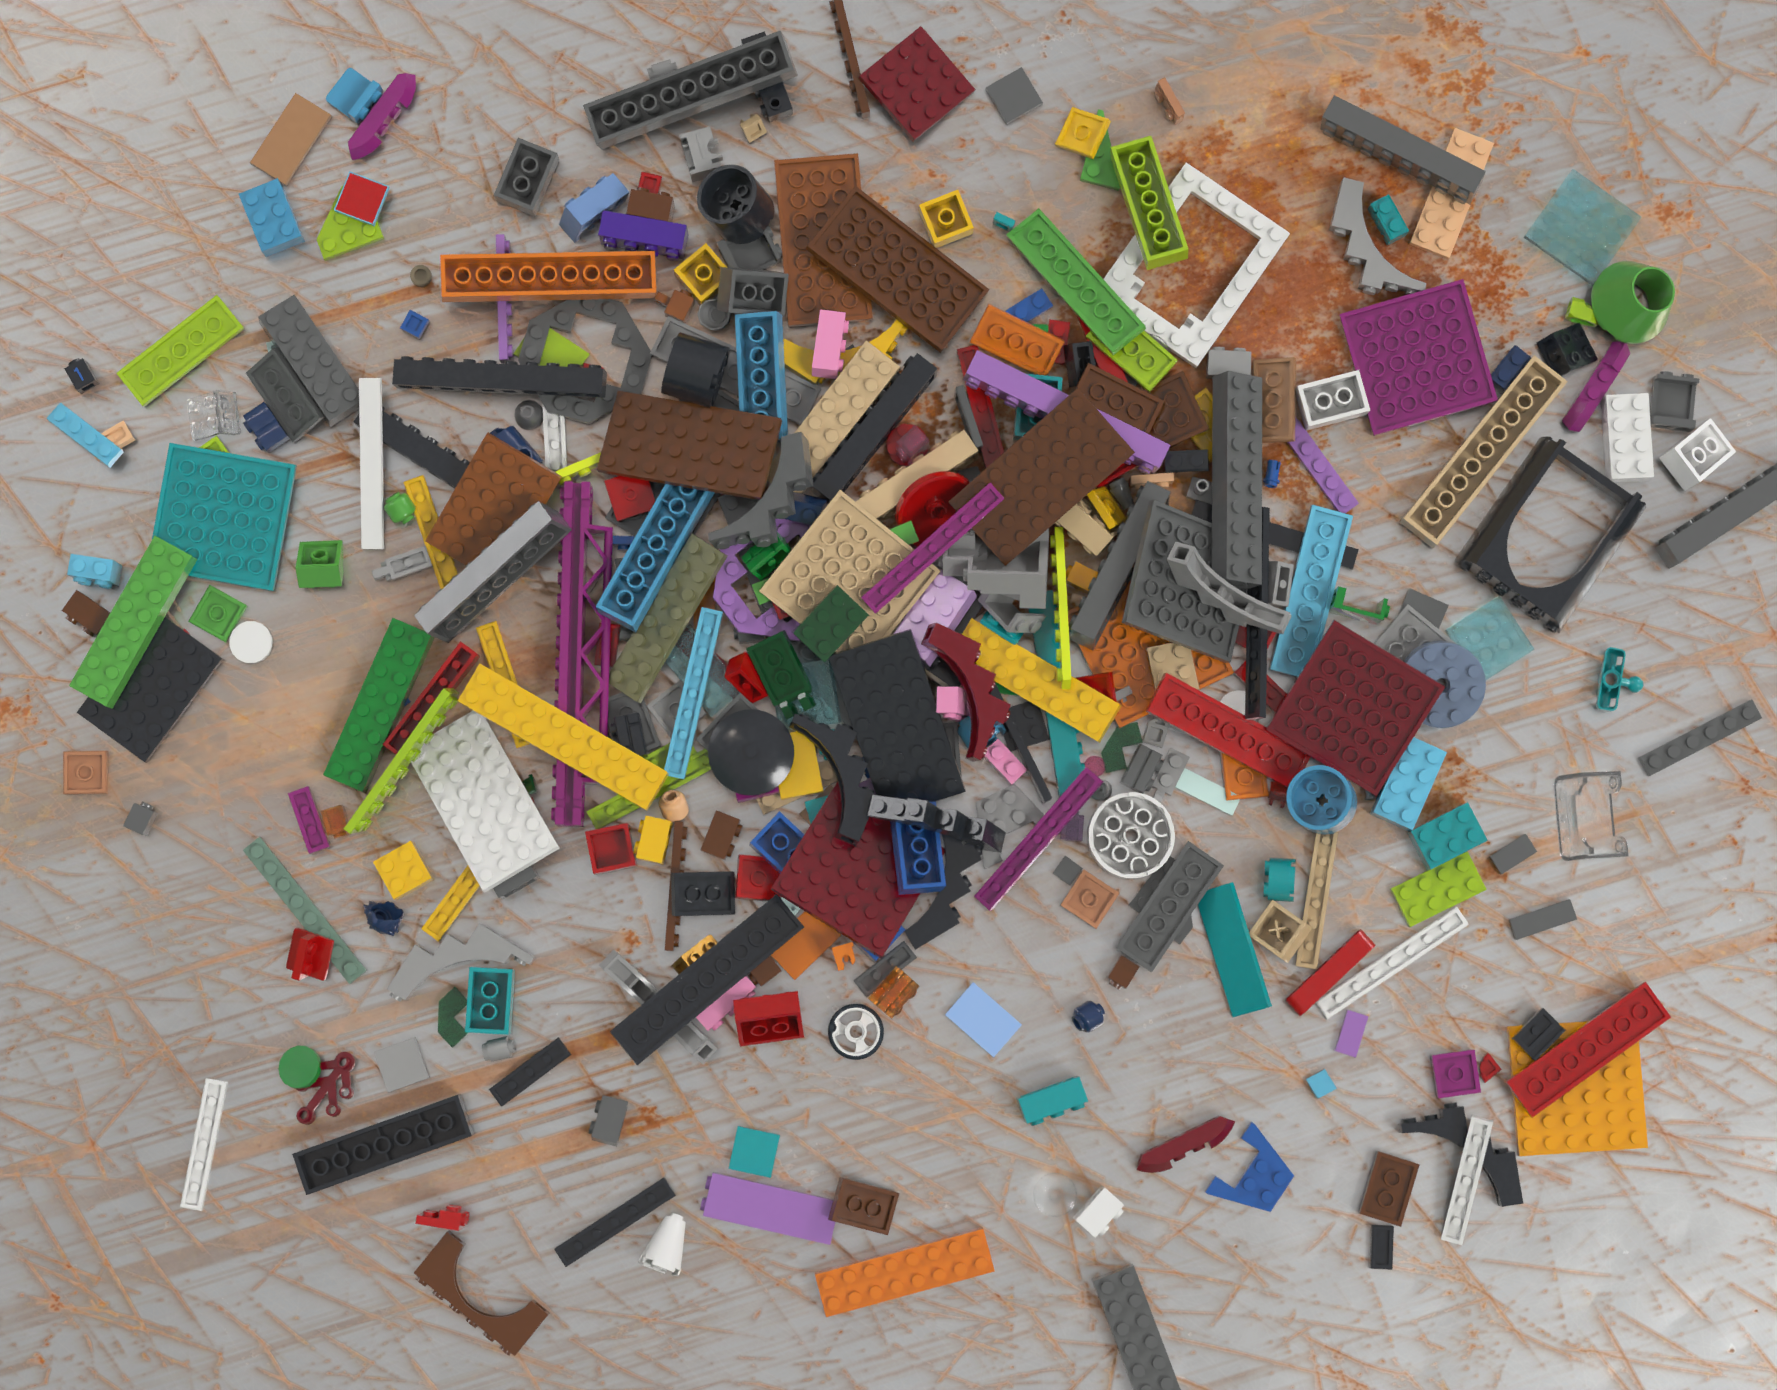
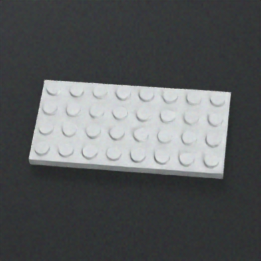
[411,711,560,893]

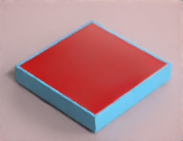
[334,171,390,226]

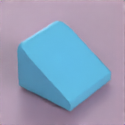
[1306,1069,1337,1099]

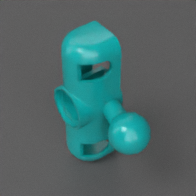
[1596,647,1644,712]

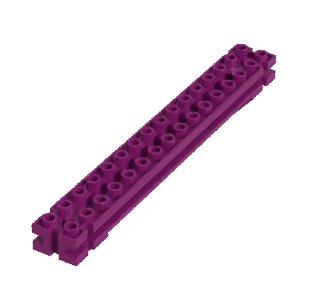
[551,481,613,827]

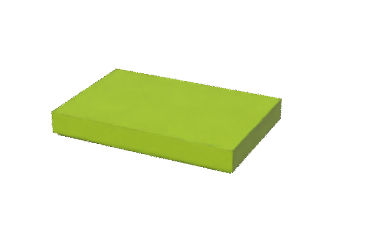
[513,328,590,367]

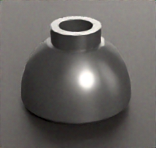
[514,400,543,430]

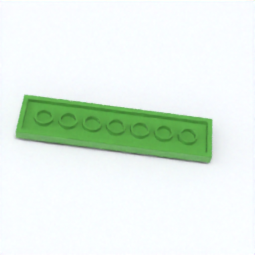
[1006,208,1146,355]

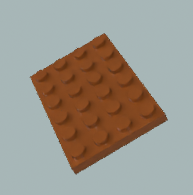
[425,432,562,565]

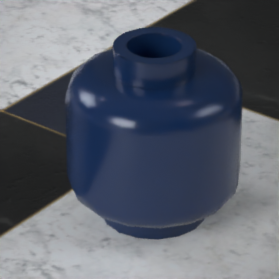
[1072,1001,1105,1033]

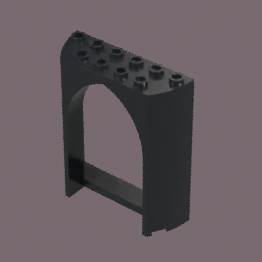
[1455,436,1646,633]

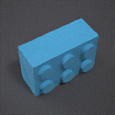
[239,178,305,257]

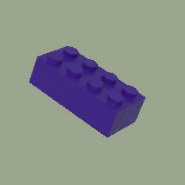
[598,210,689,261]

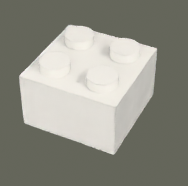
[1073,1185,1124,1238]

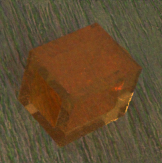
[320,805,349,839]

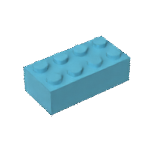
[1370,737,1447,832]

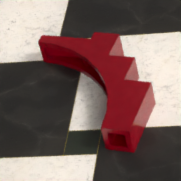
[921,622,1011,762]

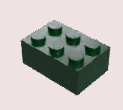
[792,585,869,662]

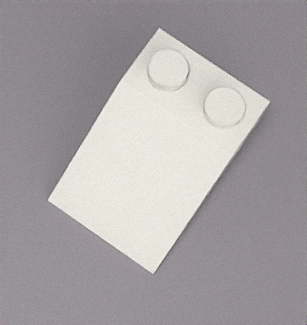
[1659,418,1736,491]

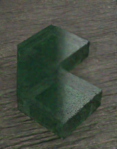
[1101,722,1143,774]
[438,987,468,1048]

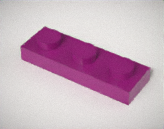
[288,786,330,854]

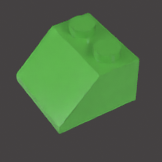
[295,540,344,588]

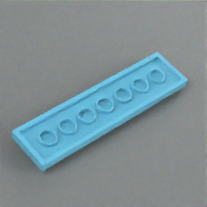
[1269,505,1353,677]

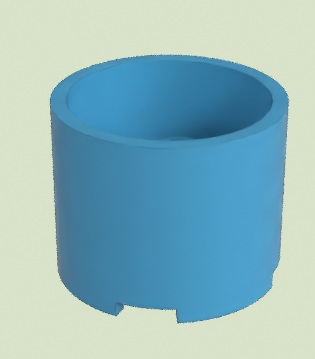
[1287,765,1357,835]

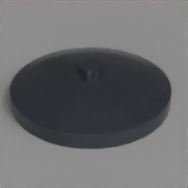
[708,709,794,796]

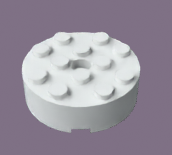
[1087,792,1175,879]

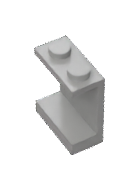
[978,594,1046,633]

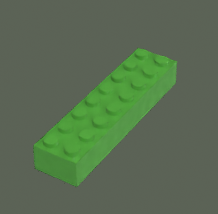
[69,536,197,709]

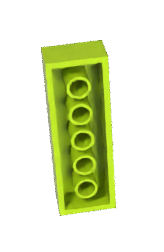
[1110,136,1189,270]

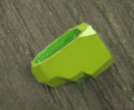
[1565,297,1599,327]

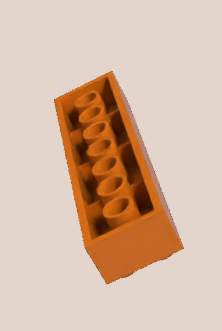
[815,1227,995,1317]

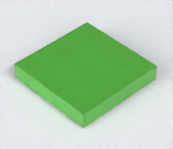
[188,585,248,643]

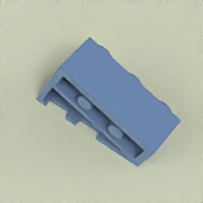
[559,173,629,243]

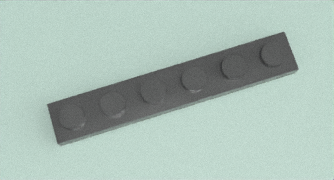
[1638,699,1762,776]

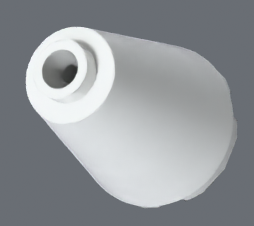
[638,1213,686,1276]

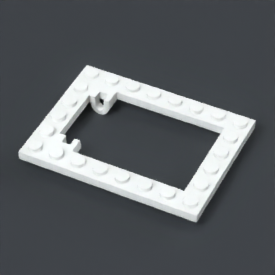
[1104,163,1290,368]

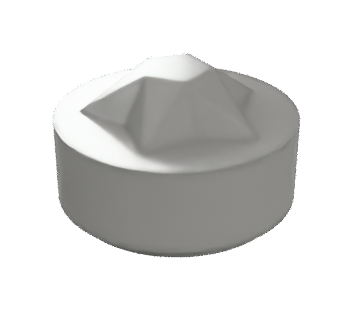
[1092,779,1112,801]

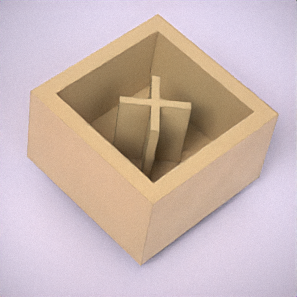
[1249,900,1312,963]

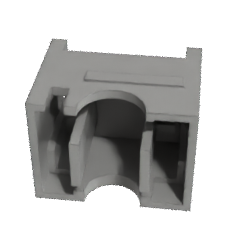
[680,126,723,183]

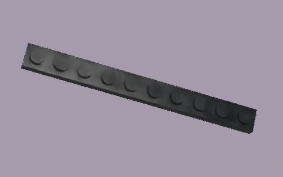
[1245,507,1270,720]

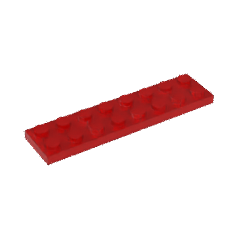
[1146,673,1311,789]
[1506,982,1671,1118]

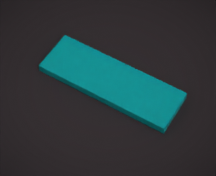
[1198,882,1272,1017]

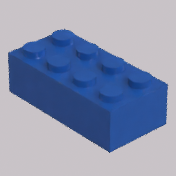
[890,801,946,895]

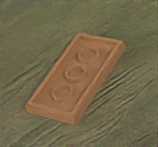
[250,93,332,186]
[1253,357,1296,443]

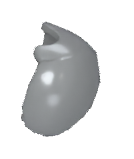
[697,298,731,331]

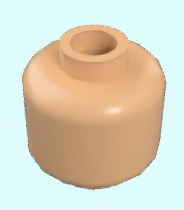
[658,790,689,822]

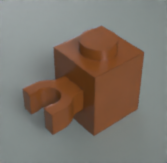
[655,289,695,323]

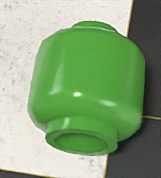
[384,491,416,524]

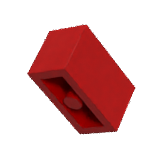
[724,652,768,703]

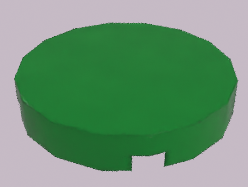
[278,1045,321,1089]

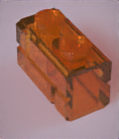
[868,966,919,1019]

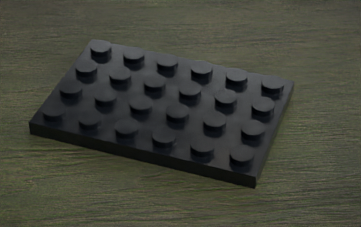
[77,617,224,763]

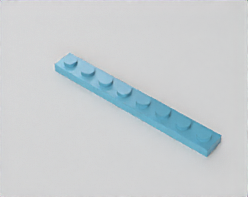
[664,607,723,780]

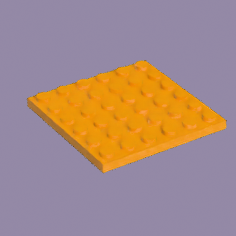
[1507,1021,1648,1156]

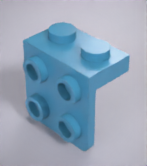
[326,68,384,124]

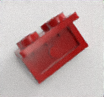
[286,928,334,981]

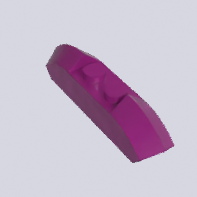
[348,73,416,160]
[1562,341,1630,432]

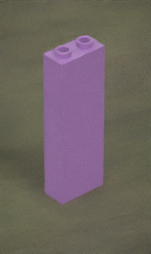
[700,1172,835,1245]

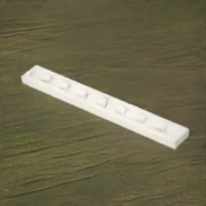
[359,378,384,549]
[1316,907,1469,1020]

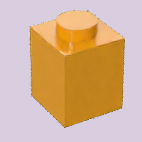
[1066,562,1098,594]

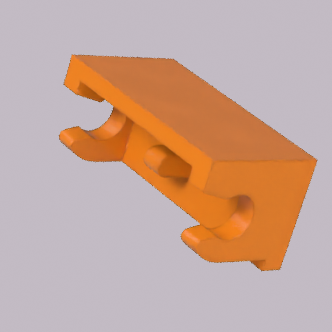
[832,942,855,971]

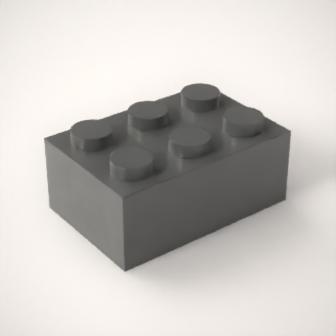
[494,138,559,217]
[717,267,789,316]

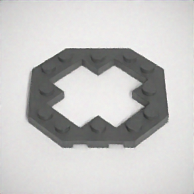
[518,299,652,424]

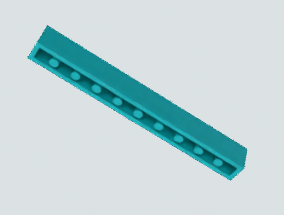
[1028,590,1085,798]

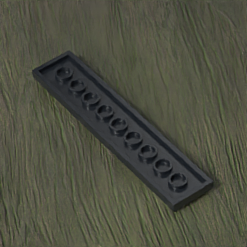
[610,894,804,1065]

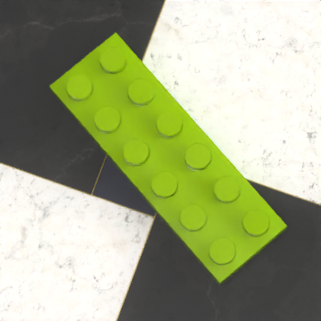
[116,295,245,407]

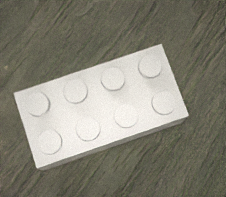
[1601,393,1654,483]

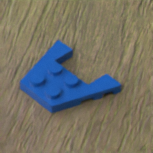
[1205,1122,1294,1212]

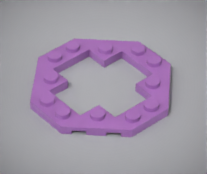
[713,519,811,641]

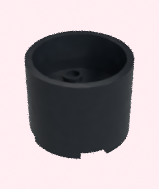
[697,165,774,244]
[661,332,730,408]

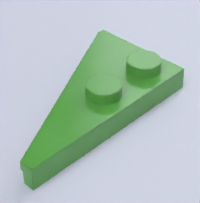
[1080,109,1120,191]

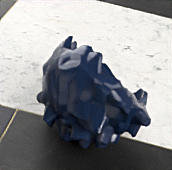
[363,901,404,936]

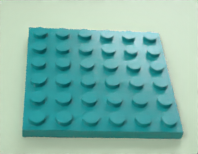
[152,443,297,591]

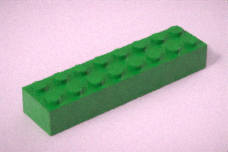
[323,618,435,793]

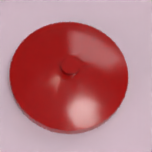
[896,471,970,546]

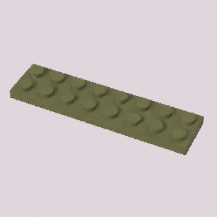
[609,534,728,703]

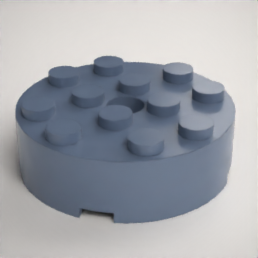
[1404,640,1486,728]

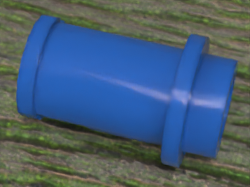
[1263,460,1281,488]

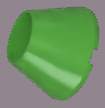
[1591,261,1675,344]

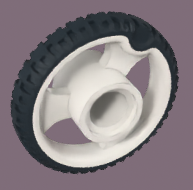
[828,1004,884,1060]

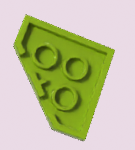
[316,185,384,261]

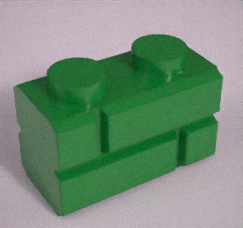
[741,532,791,581]

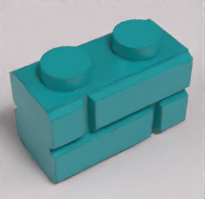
[1367,194,1409,245]

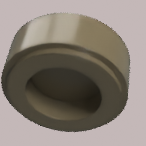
[410,265,432,287]

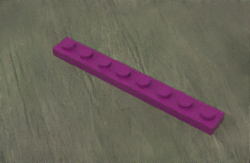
[861,483,1004,614]
[974,767,1104,911]

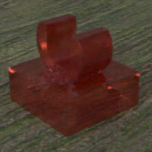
[1268,781,1288,809]

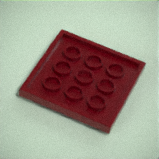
[858,26,976,142]

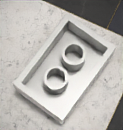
[1296,370,1370,431]

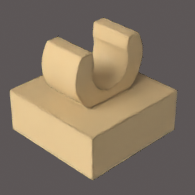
[739,114,767,143]

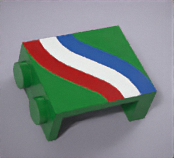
[1329,586,1390,625]

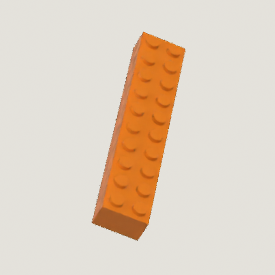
[440,251,656,302]

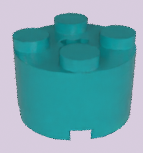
[1263,858,1296,902]

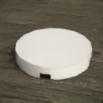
[230,621,273,664]

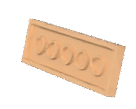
[1409,128,1494,259]

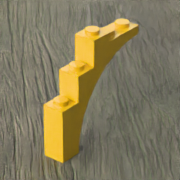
[783,319,908,385]

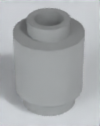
[647,59,678,79]
[482,1036,515,1062]

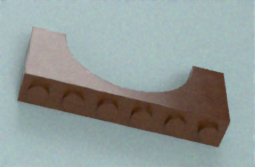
[414,1230,550,1356]

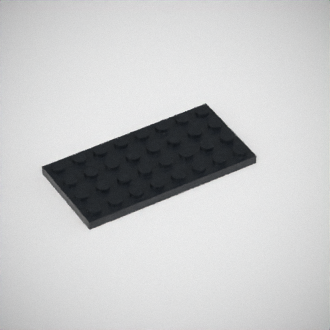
[829,629,966,802]

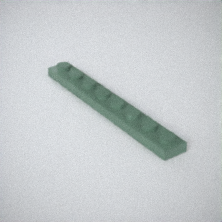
[243,837,367,984]

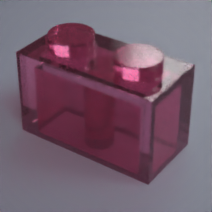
[896,425,930,465]

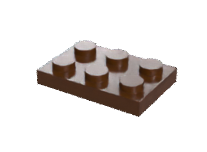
[1359,1151,1420,1227]
[828,1177,899,1235]

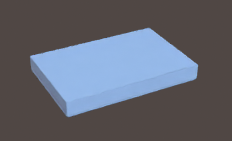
[945,982,1022,1057]

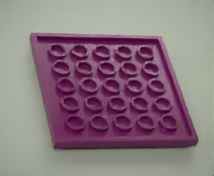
[1340,279,1498,436]

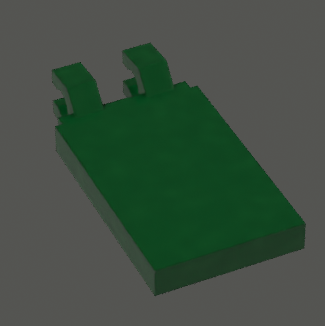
[746,630,816,720]

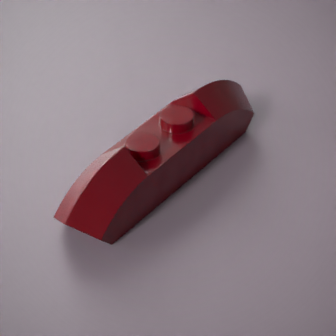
[1136,1116,1235,1173]

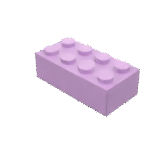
[894,568,977,667]

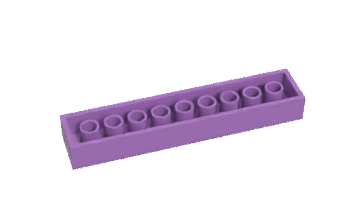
[963,350,1170,474]

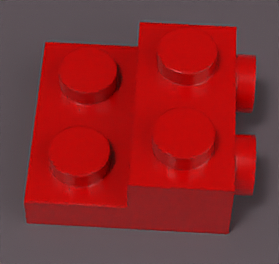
[415,1204,470,1231]

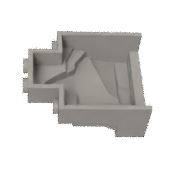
[939,528,1049,609]

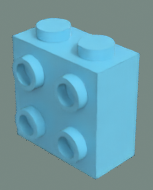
[67,554,123,589]

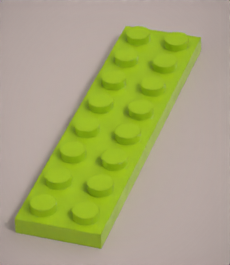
[344,688,460,834]

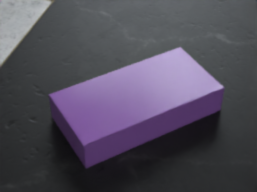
[1334,1010,1369,1058]

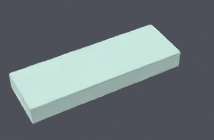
[1175,768,1240,816]

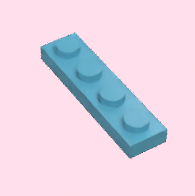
[46,403,124,468]

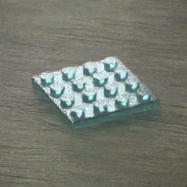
[1524,169,1642,286]

